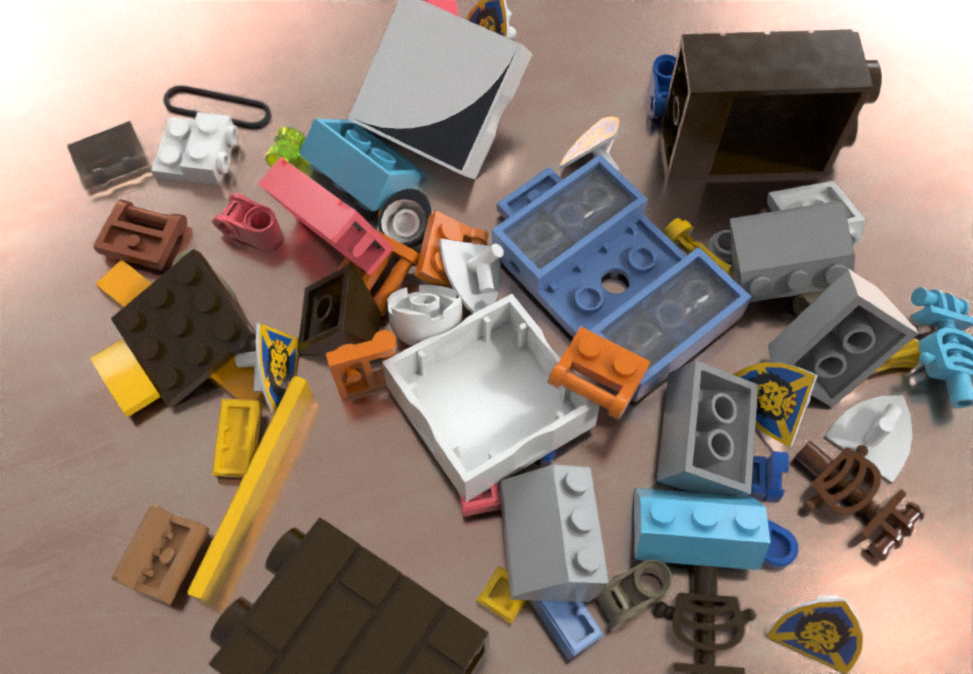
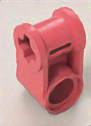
[212,192,283,251]

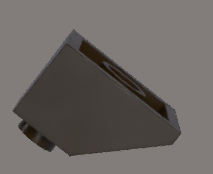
[297,264,381,355]

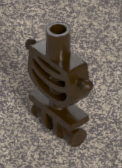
[655,565,757,674]

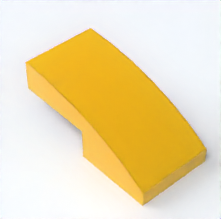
[90,338,161,417]

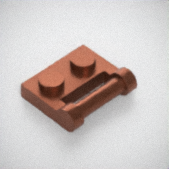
[93,199,187,270]

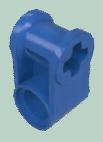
[648,54,676,118]

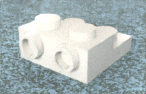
[151,112,238,186]
[767,181,865,247]

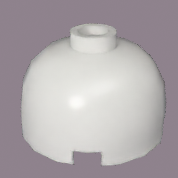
[387,285,462,346]

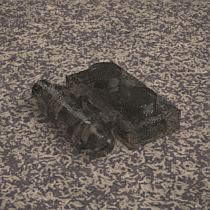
[66,121,150,190]

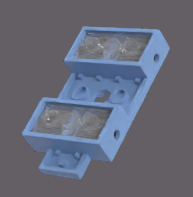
[492,154,751,403]

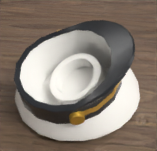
[377,188,433,253]

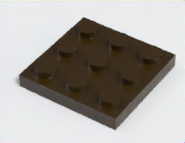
[110,249,256,406]

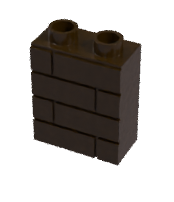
[660,29,882,181]
[208,517,490,674]

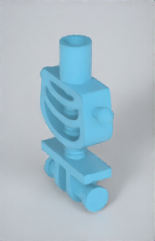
[911,287,973,408]

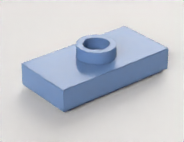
[529,600,604,660]

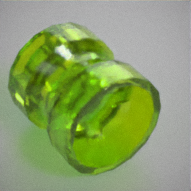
[265,126,306,169]

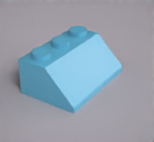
[299,119,426,212]
[634,488,771,570]

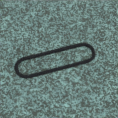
[163,85,271,127]

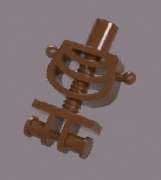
[795,440,926,561]

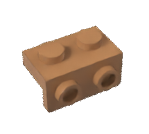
[112,504,210,605]

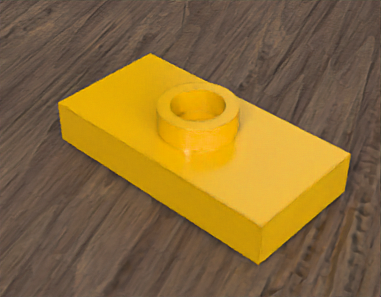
[212,399,263,478]

